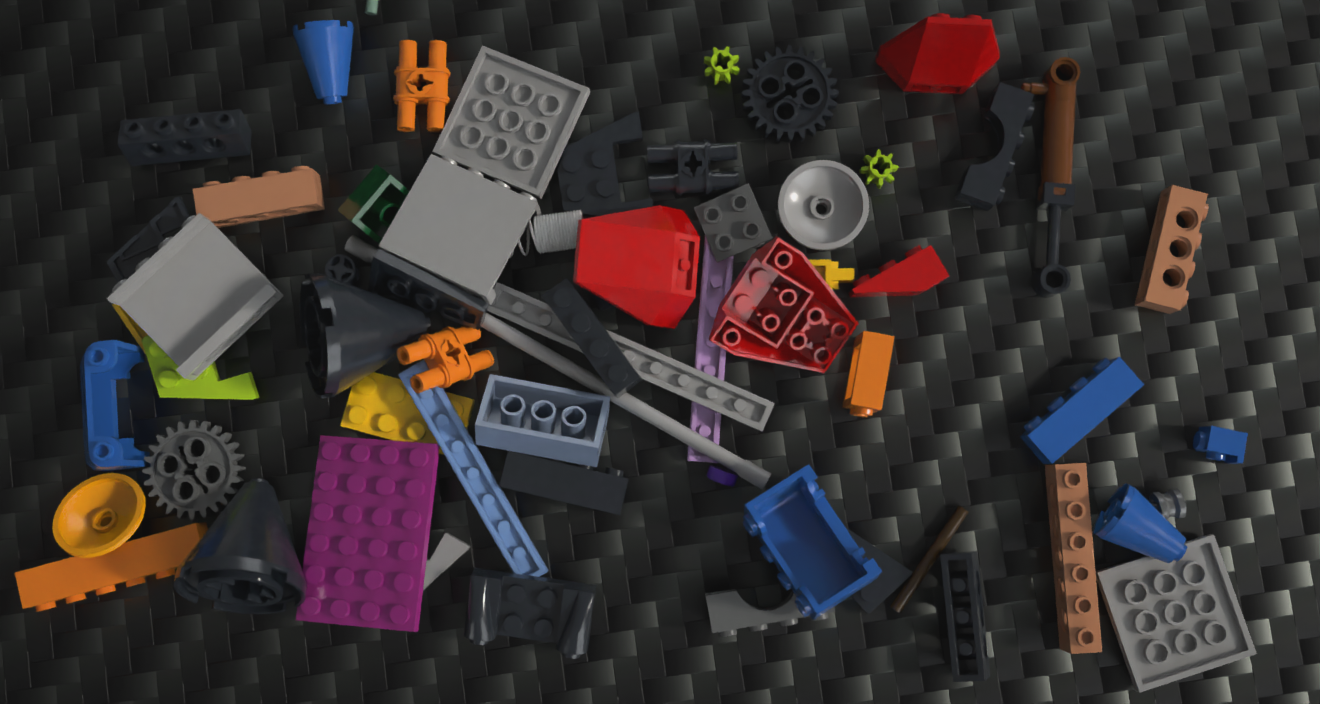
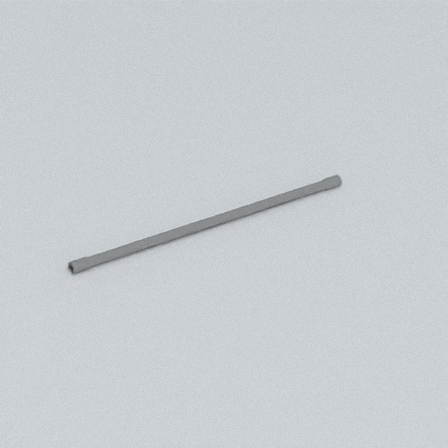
[344,235,771,489]

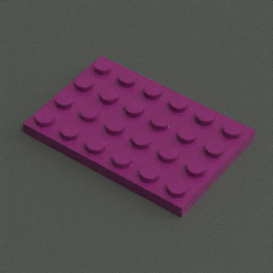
[296,435,440,632]

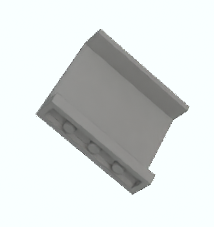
[379,154,541,306]
[107,213,284,381]

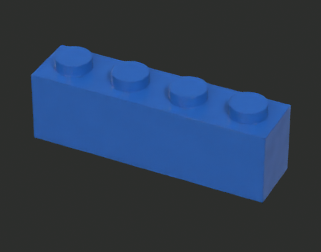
[1020,357,1144,464]

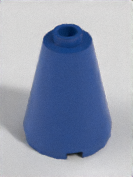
[292,20,354,104]
[1092,483,1187,563]

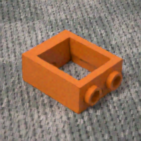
[843,331,895,418]

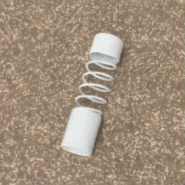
[510,210,583,258]

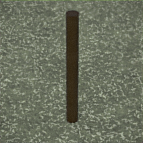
[890,505,968,613]

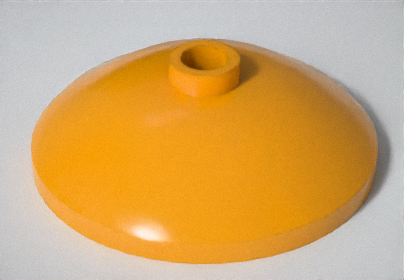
[52,473,146,558]

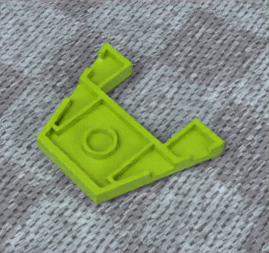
[141,335,260,400]

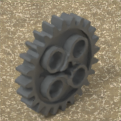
[142,420,246,520]

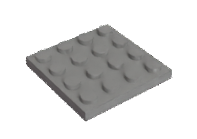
[432,45,591,199]
[1095,534,1257,693]

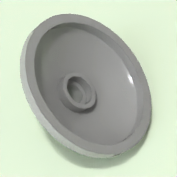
[778,160,869,250]

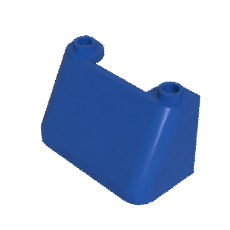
[80,340,151,471]

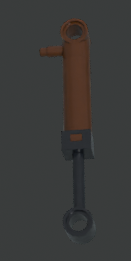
[1021,57,1081,298]

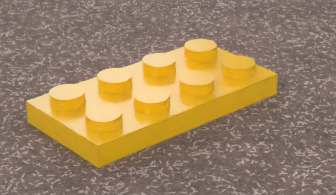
[340,372,475,454]

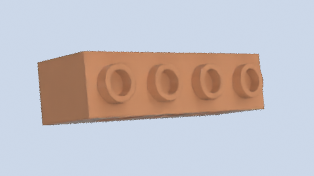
[1135,185,1209,314]

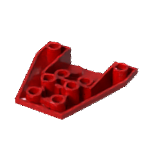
[875,13,1000,94]
[573,205,700,329]
[709,236,859,373]

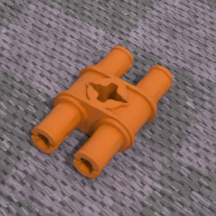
[393,40,451,132]
[397,326,494,393]

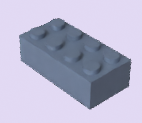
[475,374,610,467]

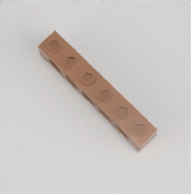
[1045,463,1102,654]

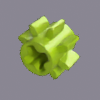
[704,46,740,85]
[859,149,899,189]

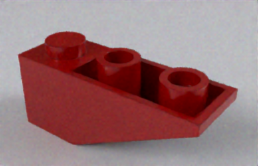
[848,245,949,297]

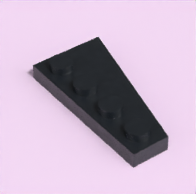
[368,249,489,330]

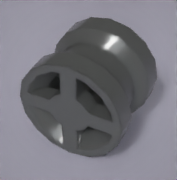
[1149,488,1186,520]

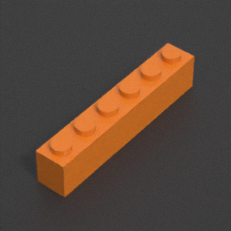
[15,522,208,612]

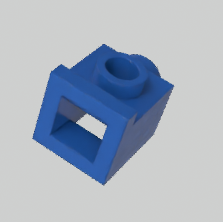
[1193,426,1248,464]

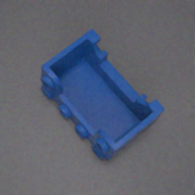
[742,464,882,620]

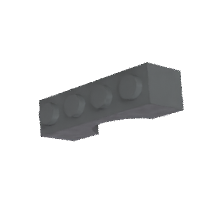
[705,588,835,637]

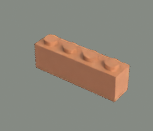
[193,166,325,228]

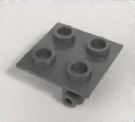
[694,183,772,263]

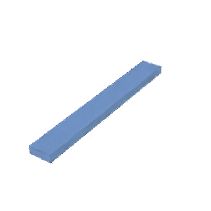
[398,360,548,577]

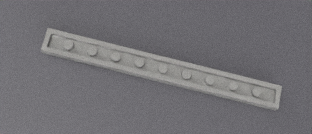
[487,282,775,432]

